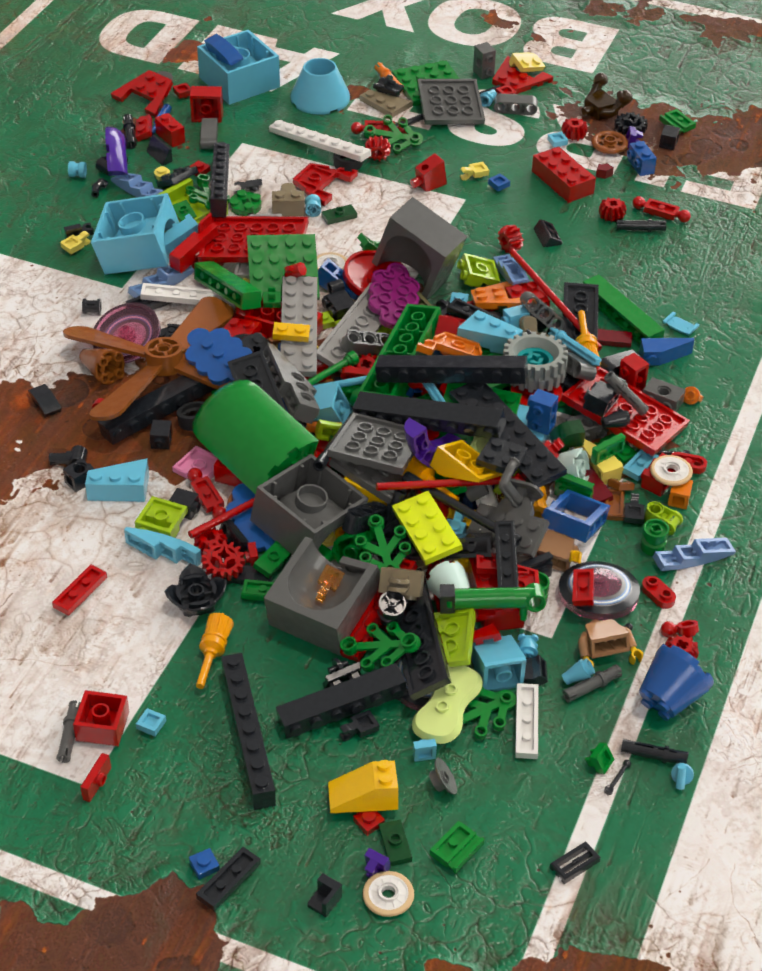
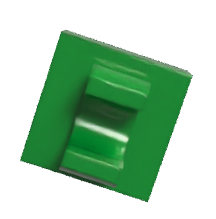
[263,287,281,308]
[585,742,614,774]

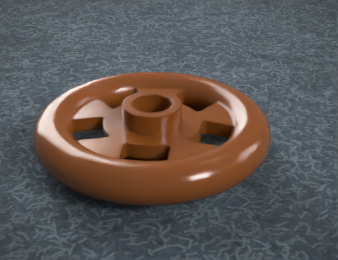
[591,131,628,154]

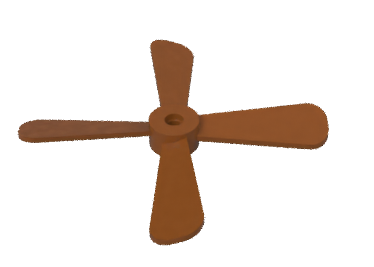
[63,296,234,421]

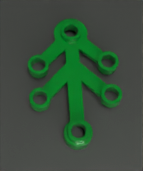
[363,114,423,154]
[185,174,230,210]
[355,514,411,573]
[340,622,421,672]
[463,686,517,740]

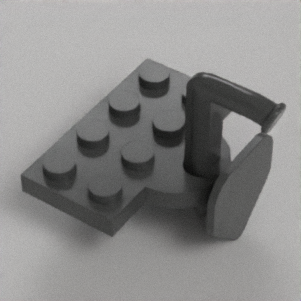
[466,457,550,558]

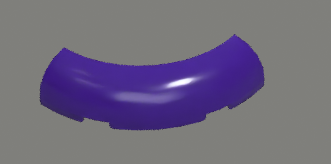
[105,127,128,176]
[404,418,467,468]

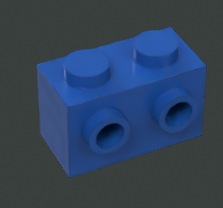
[627,141,657,176]
[526,389,559,435]

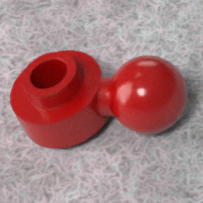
[660,620,699,638]

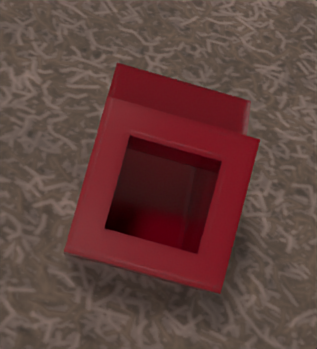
[596,163,614,179]

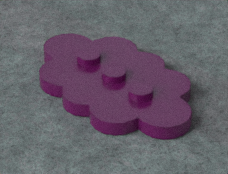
[367,263,420,329]

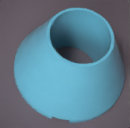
[290,58,350,115]

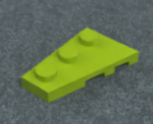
[434,608,476,667]

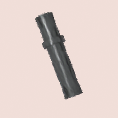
[604,371,649,415]
[562,664,622,703]
[56,700,81,763]

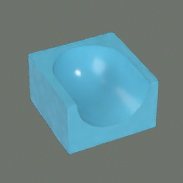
[197,30,280,105]
[91,193,179,274]

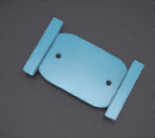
[662,312,699,336]

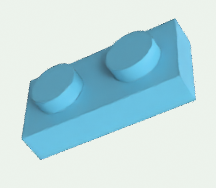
[622,449,659,481]

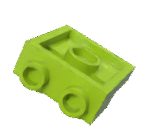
[457,253,500,287]
[135,496,188,538]

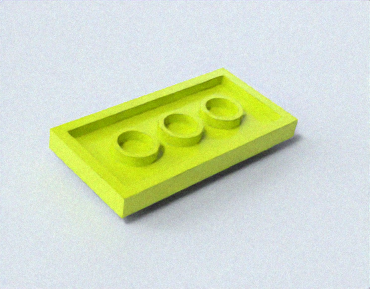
[392,491,463,565]

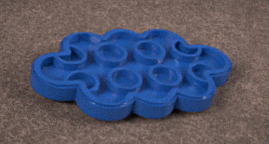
[185,328,253,385]
[226,483,276,552]

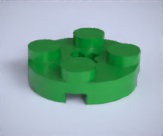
[229,190,262,216]

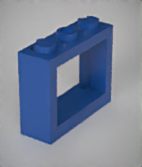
[542,489,610,543]

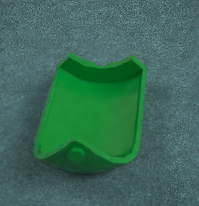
[192,380,319,494]

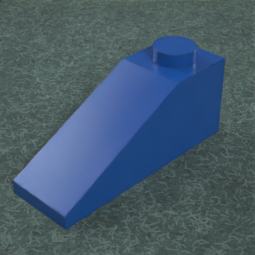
[318,258,359,300]
[639,338,694,366]

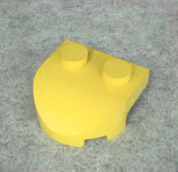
[509,52,545,72]

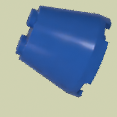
[639,644,714,721]

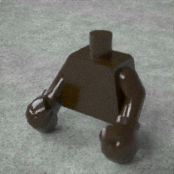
[581,73,633,120]

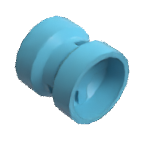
[68,161,87,178]
[305,194,321,217]

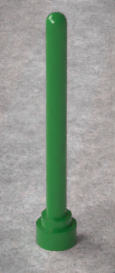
[308,350,360,385]

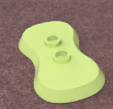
[412,664,483,744]

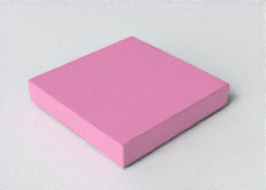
[172,446,218,480]

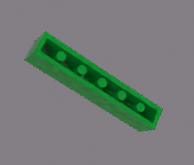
[194,261,262,310]
[583,274,665,344]

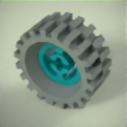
[503,332,568,392]

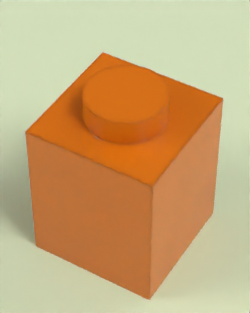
[668,480,693,510]

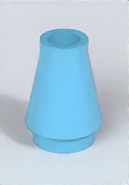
[480,89,497,107]
[562,658,595,685]

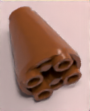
[79,348,125,384]

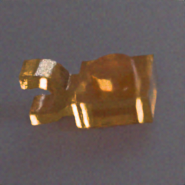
[315,564,345,603]

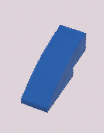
[204,34,243,66]

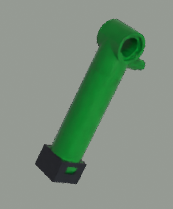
[440,583,546,621]

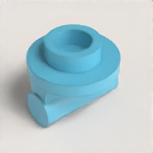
[671,763,694,790]

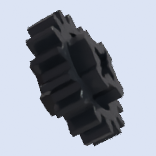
[614,112,648,135]

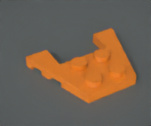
[471,281,529,309]
[416,331,482,355]

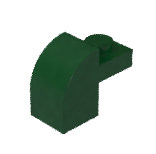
[549,419,585,454]

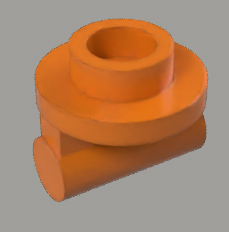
[684,386,703,404]

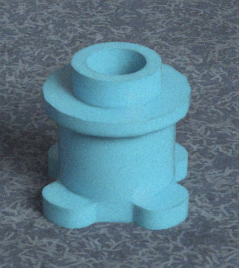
[517,634,538,658]

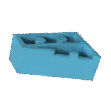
[164,214,198,261]
[457,310,523,354]
[85,458,149,502]

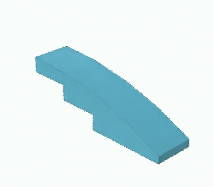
[124,527,202,566]

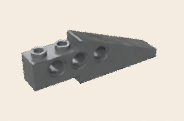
[263,343,320,424]

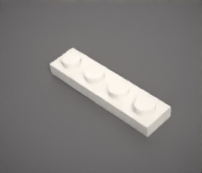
[515,683,538,759]

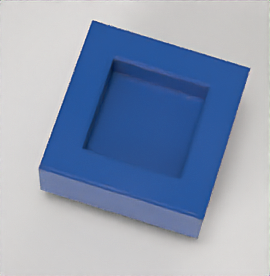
[488,173,510,191]
[189,848,220,880]

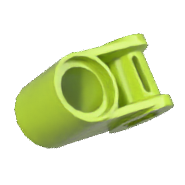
[644,501,683,536]

